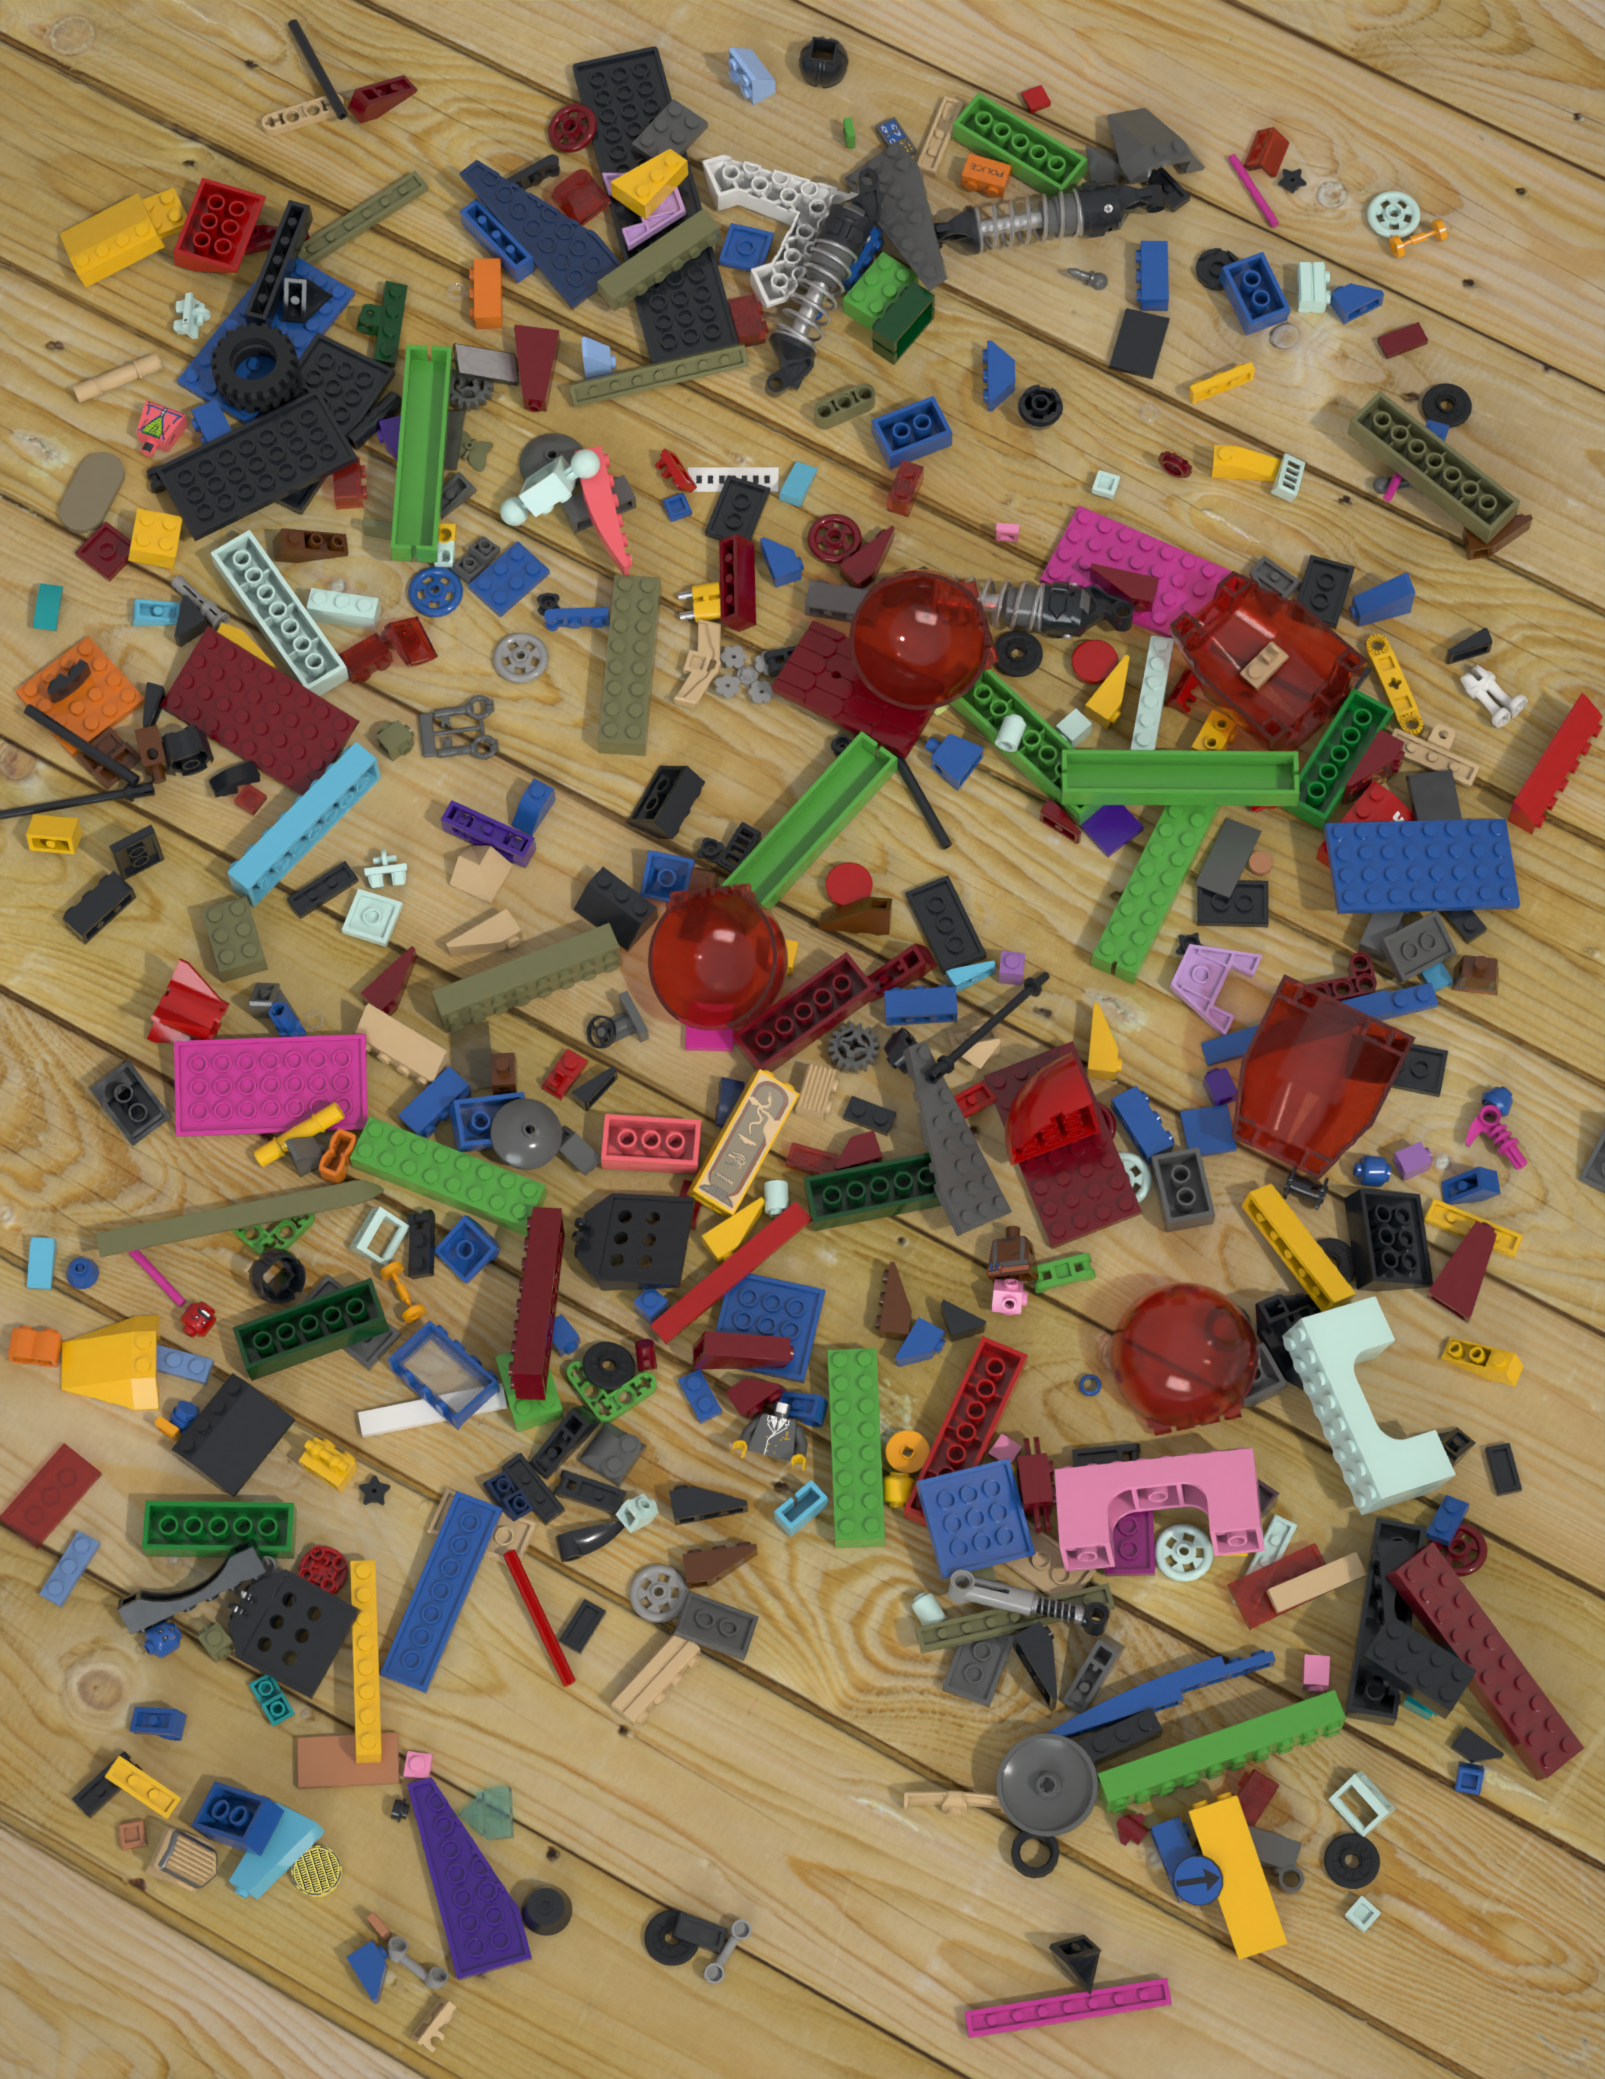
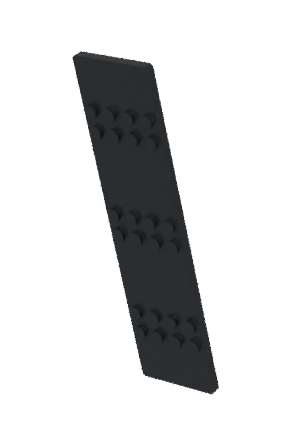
[573,46,739,364]

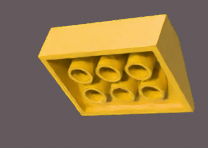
[59,193,165,288]

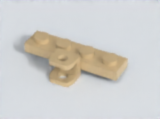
[1392,724,1481,789]

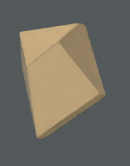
[450,846,513,905]
[946,1022,1001,1068]

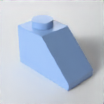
[582,337,616,379]

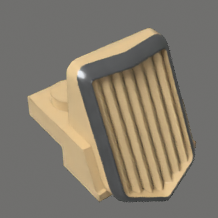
[145,1827,217,1893]

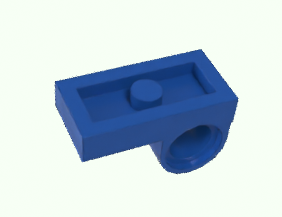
[772,1392,828,1427]
[130,1707,187,1741]

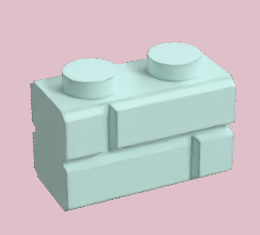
[1297,262,1331,313]

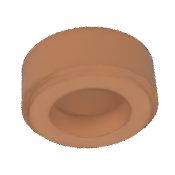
[1249,851,1273,876]

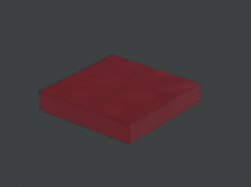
[75,521,131,582]

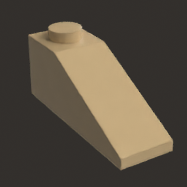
[446,909,523,956]

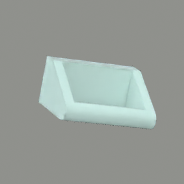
[348,1206,409,1267]
[1328,1771,1396,1837]

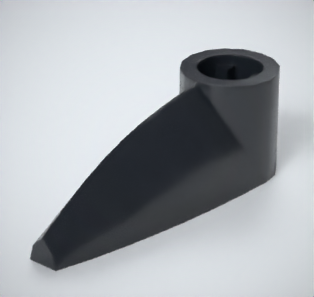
[555,1521,625,1562]

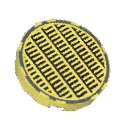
[291,1845,343,1898]

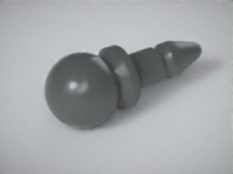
[1067,268,1108,290]

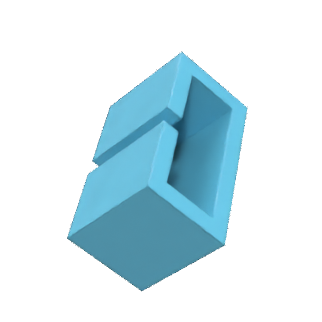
[774,1480,828,1537]

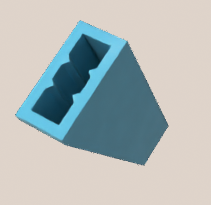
[229,1802,325,1900]

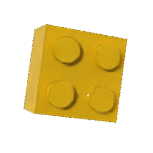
[128,508,182,569]

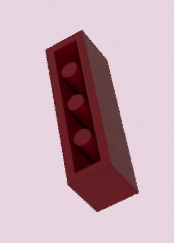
[719,534,756,632]

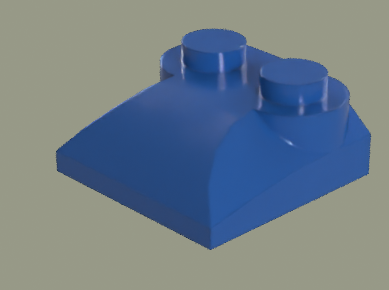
[640,850,696,905]
[435,1215,501,1284]

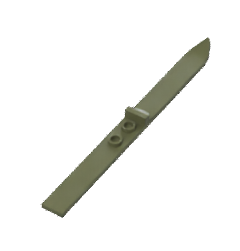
[95,1180,384,1258]

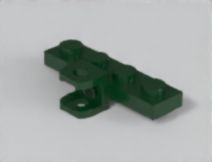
[356,281,408,368]

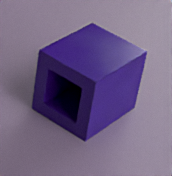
[1203,1068,1238,1106]

